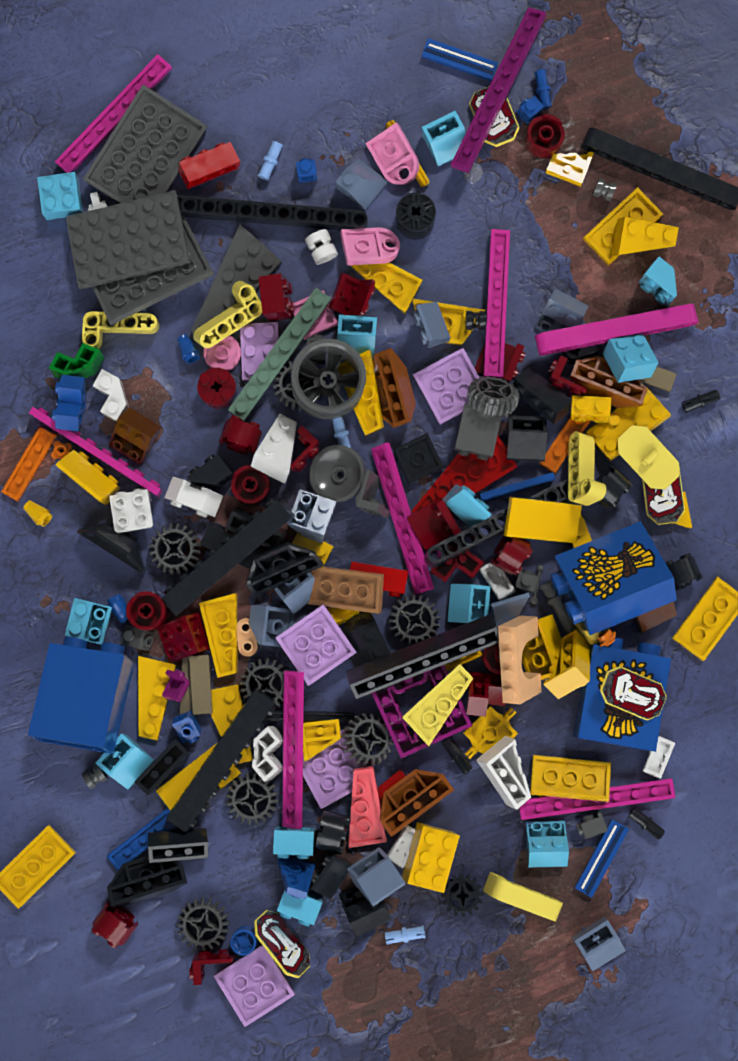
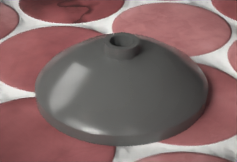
[309,445,365,503]

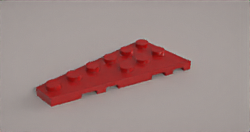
[411,435,518,514]

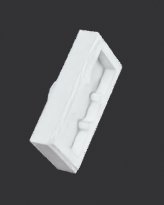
[479,563,516,601]
[642,736,675,779]
[387,825,415,868]

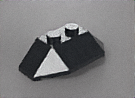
[77,523,146,575]
[246,542,324,596]
[342,611,390,668]
[107,856,188,907]

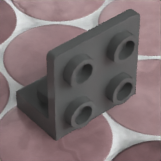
[356,469,390,518]

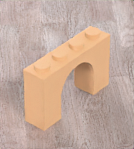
[498,616,542,704]

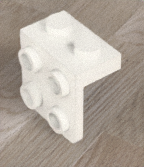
[109,488,153,533]

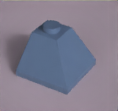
[335,159,388,211]
[273,572,315,614]
[489,592,530,627]
[249,605,294,647]

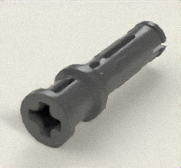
[538,581,579,635]

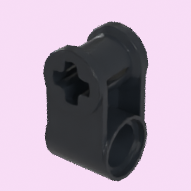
[562,345,601,363]

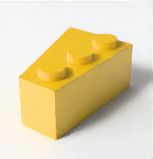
[611,217,679,256]
[543,630,590,699]

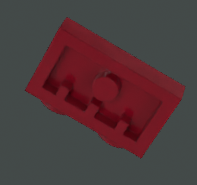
[290,426,320,473]
[407,498,461,550]
[157,612,210,663]

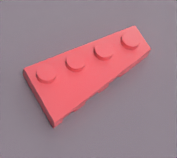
[348,766,387,848]

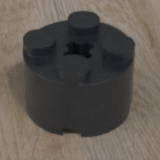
[595,465,632,509]
[665,553,703,591]
[315,811,350,855]

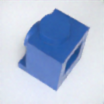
[516,95,544,126]
[296,158,317,184]
[172,710,202,744]

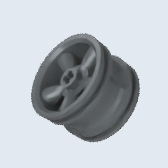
[291,339,366,420]

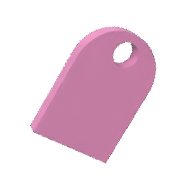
[365,123,419,185]
[340,227,400,266]

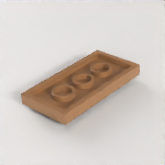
[308,566,384,614]

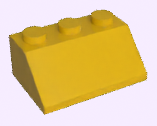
[56,450,120,505]
[522,614,561,680]

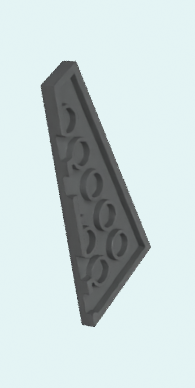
[191,224,282,335]

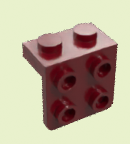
[328,273,375,316]
[475,343,526,383]
[547,356,587,398]
[189,949,235,985]

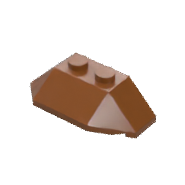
[373,348,416,428]
[570,356,648,408]
[380,769,454,837]

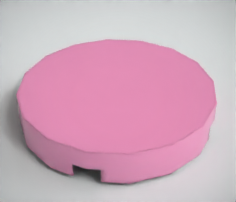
[203,336,241,371]

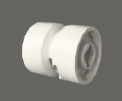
[305,229,338,265]

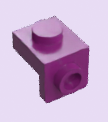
[162,670,190,703]

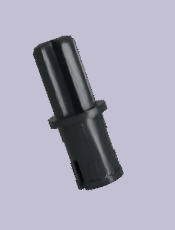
[681,390,721,413]
[442,737,472,774]
[628,807,665,840]

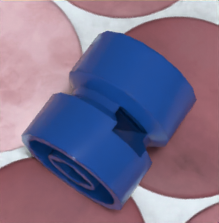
[230,925,258,956]

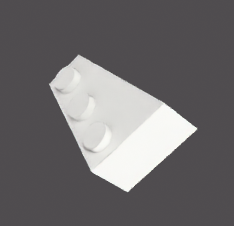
[251,414,297,484]
[476,736,531,810]

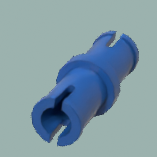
[534,69,552,110]

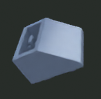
[535,289,589,332]
[413,302,450,349]
[287,489,336,543]
[347,847,405,906]
[572,916,626,971]

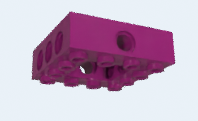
[372,665,472,758]

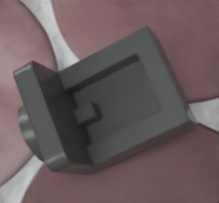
[121,625,155,651]

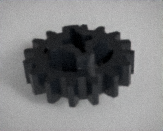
[441,873,484,917]

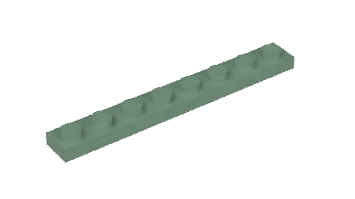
[228,288,331,422]

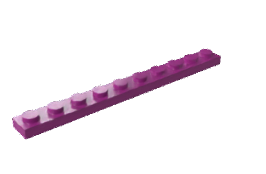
[451,7,546,173]

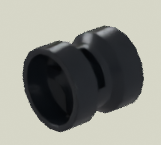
[465,311,486,330]

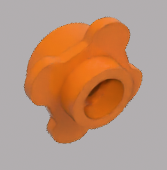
[51,441,72,459]
[597,629,616,647]

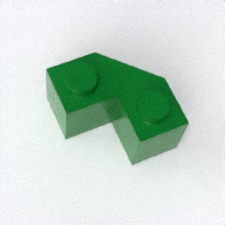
[49,343,105,379]

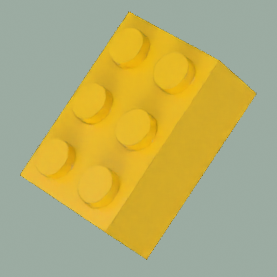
[402,822,460,893]

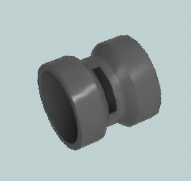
[592,178,617,202]
[81,764,108,789]

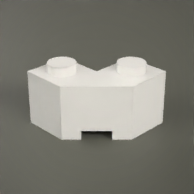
[93,369,129,422]
[164,477,223,518]
[252,726,283,782]

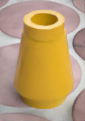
[23,500,52,527]

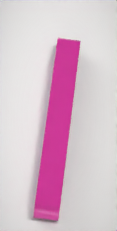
[534,304,699,356]

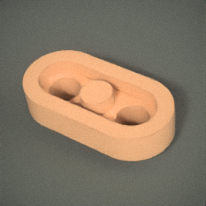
[237,618,258,657]

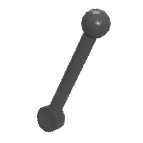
[530,565,544,604]

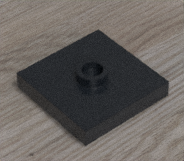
[393,433,444,484]

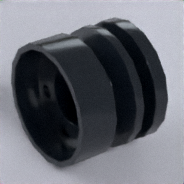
[395,192,436,240]

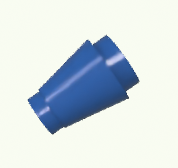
[177,334,200,364]
[106,594,128,623]

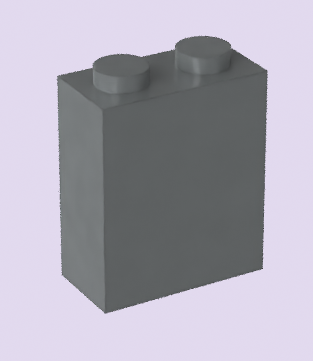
[454,403,502,461]

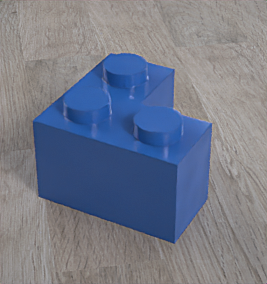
[52,375,86,432]

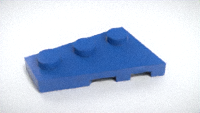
[277,856,316,899]

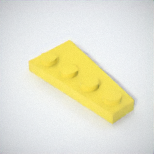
[402,664,473,746]

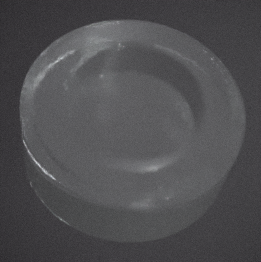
[464,163,483,183]

